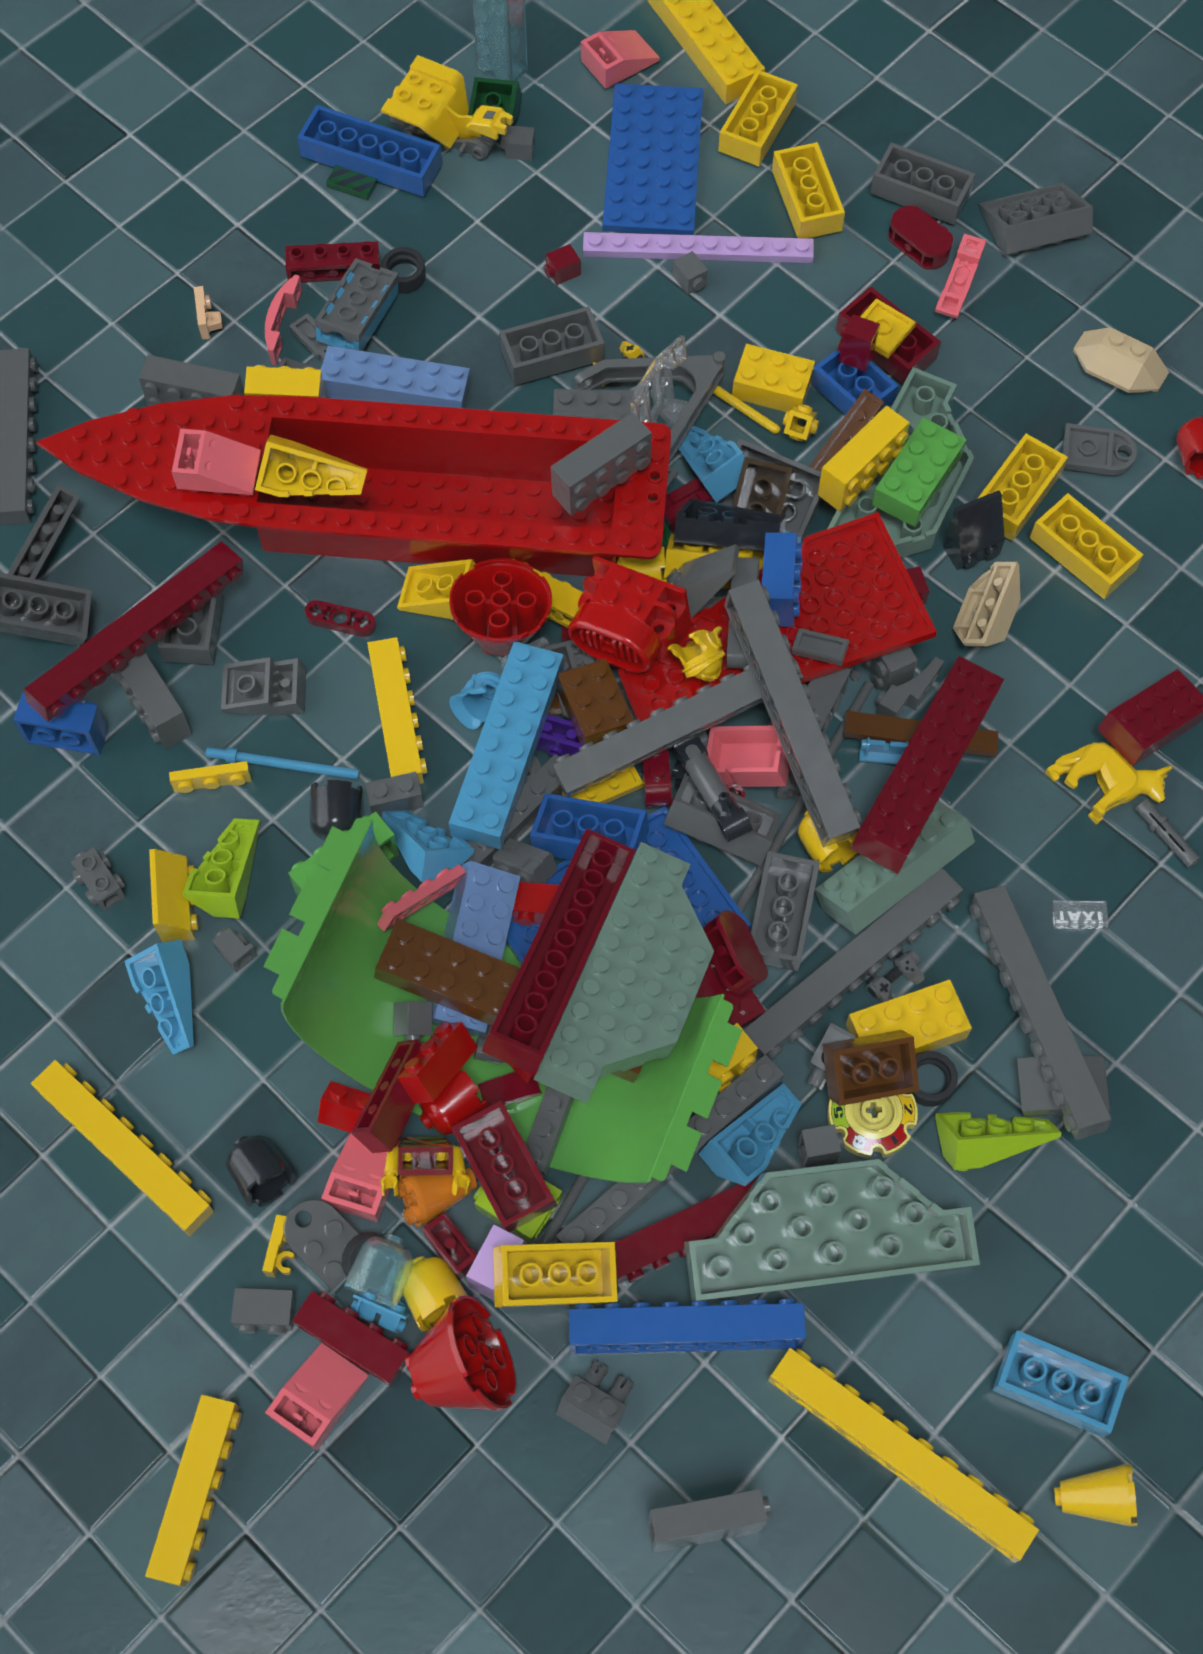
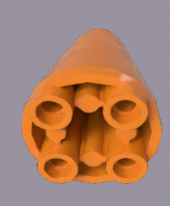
[397,1167,477,1228]

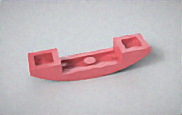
[935,234,986,319]
[265,275,303,365]

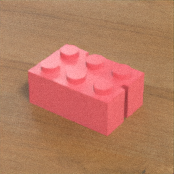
[707,725,789,787]

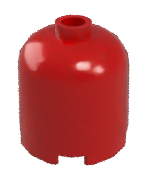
[1176,416,1203,479]
[418,1070,489,1135]

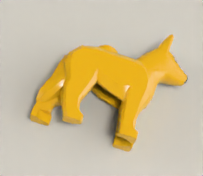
[1045,743,1172,824]

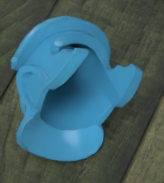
[449,671,501,730]

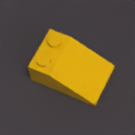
[397,559,475,620]

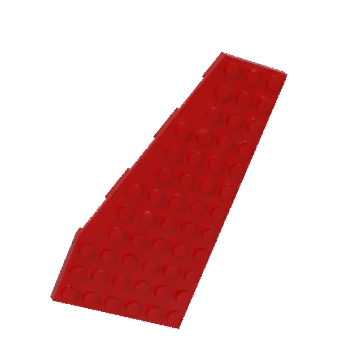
[617,512,937,722]

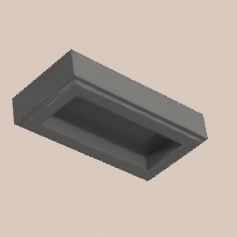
[792,628,849,666]

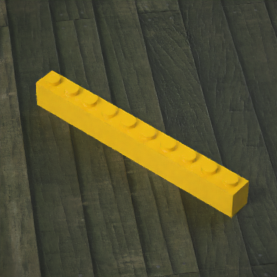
[768,1348,1039,1563]

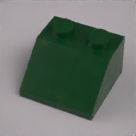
[468,77,522,126]

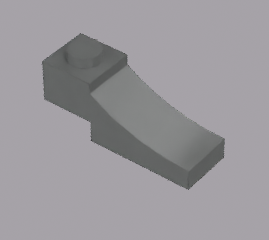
[876,656,944,717]

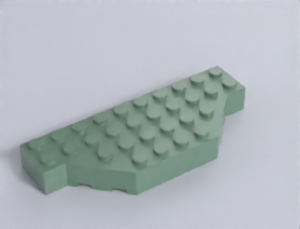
[827,367,974,558]
[534,842,714,1103]
[684,1159,980,1301]

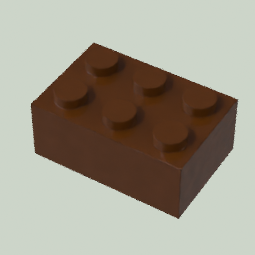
[557,659,634,746]
[823,1030,920,1106]

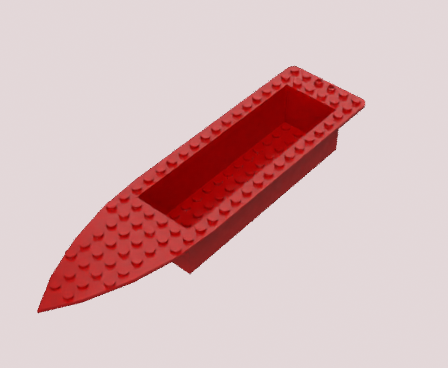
[36,395,671,577]

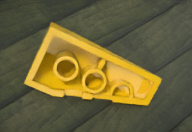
[255,434,367,497]

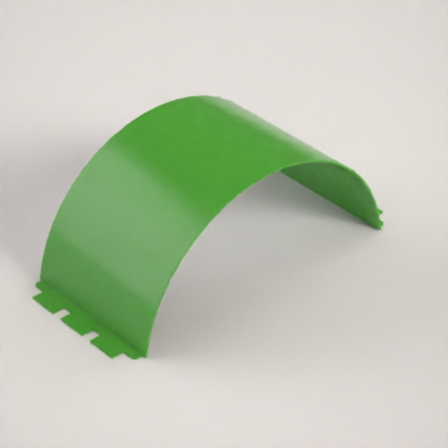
[263,818,742,1183]

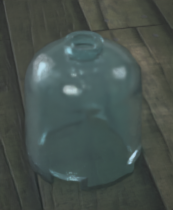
[344,1233,413,1308]

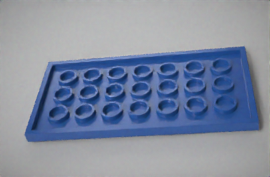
[602,83,703,235]

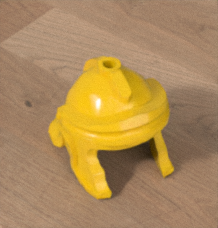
[668,626,725,682]

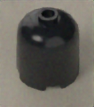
[310,780,363,840]
[226,1135,296,1207]

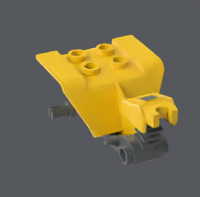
[381,55,513,160]

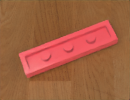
[377,864,466,932]

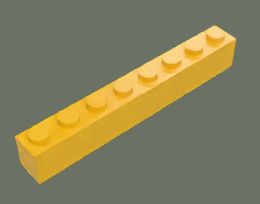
[30,1060,214,1237]

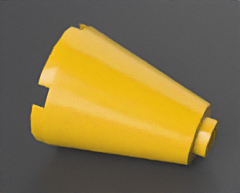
[1054,1464,1138,1527]

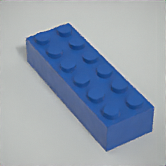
[297,105,442,197]

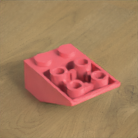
[581,30,660,89]
[172,429,261,495]
[321,1133,401,1223]
[265,1343,369,1451]

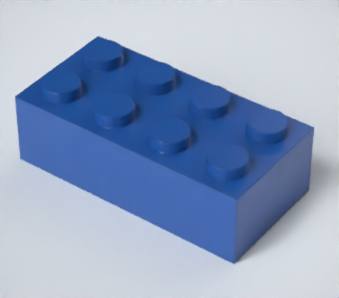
[530,793,649,869]

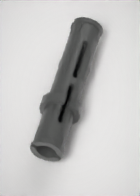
[1135,799,1201,868]

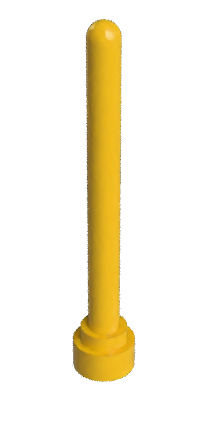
[713,386,780,434]

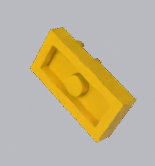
[262,1214,296,1278]

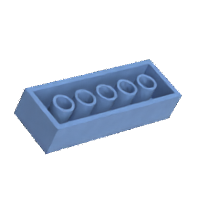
[321,346,470,408]
[428,861,520,1036]

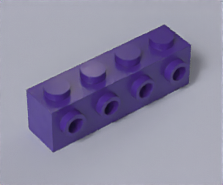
[536,715,582,757]

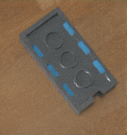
[315,258,398,351]

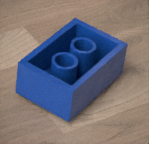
[811,350,899,415]
[762,533,803,627]
[13,693,109,756]

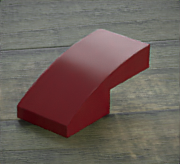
[478,1072,542,1107]

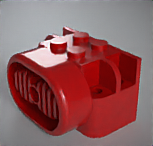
[568,556,692,673]

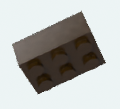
[732,457,796,515]

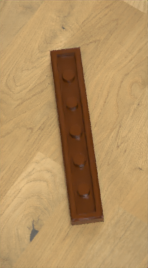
[843,710,999,758]

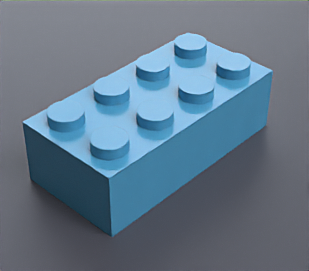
[992,1330,1129,1438]

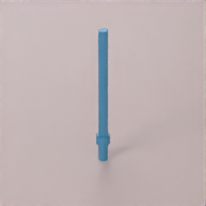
[206,747,360,780]

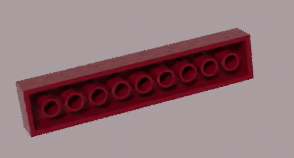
[850,656,1005,874]
[482,828,636,1075]

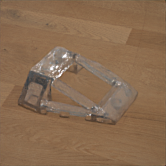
[630,335,688,430]

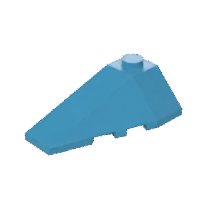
[679,426,745,503]
[382,810,474,882]
[124,939,194,1055]
[698,1083,801,1186]

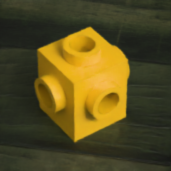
[783,404,819,441]

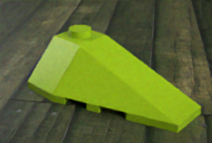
[182,818,260,919]
[935,1112,1061,1171]

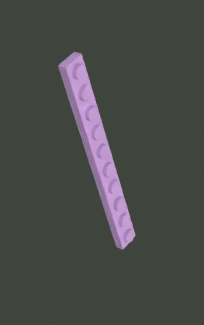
[583,232,814,263]

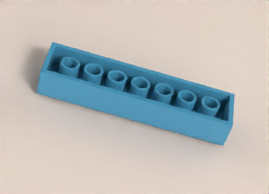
[449,642,564,850]

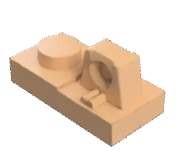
[194,286,223,340]

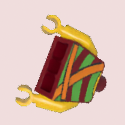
[381,1136,470,1196]

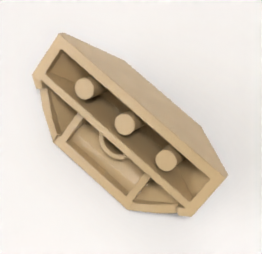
[1073,327,1169,393]
[953,562,1021,646]

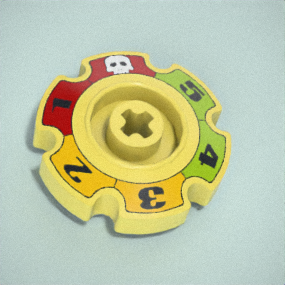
[827,1094,918,1159]

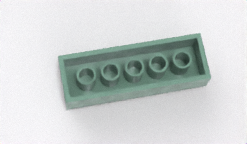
[815,801,975,935]

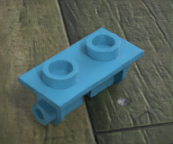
[859,737,909,765]
[350,1289,412,1333]

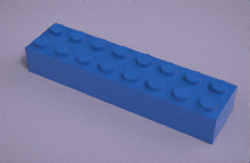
[569,1299,806,1355]

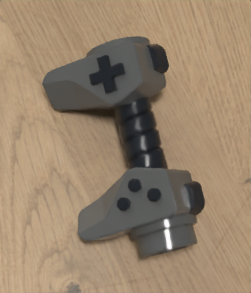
[866,950,924,1003]

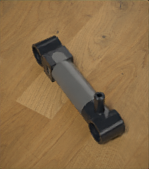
[671,735,753,842]

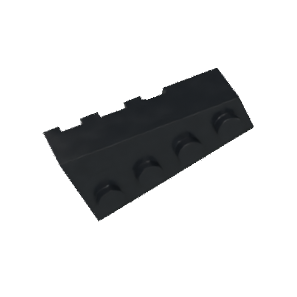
[674,498,787,552]

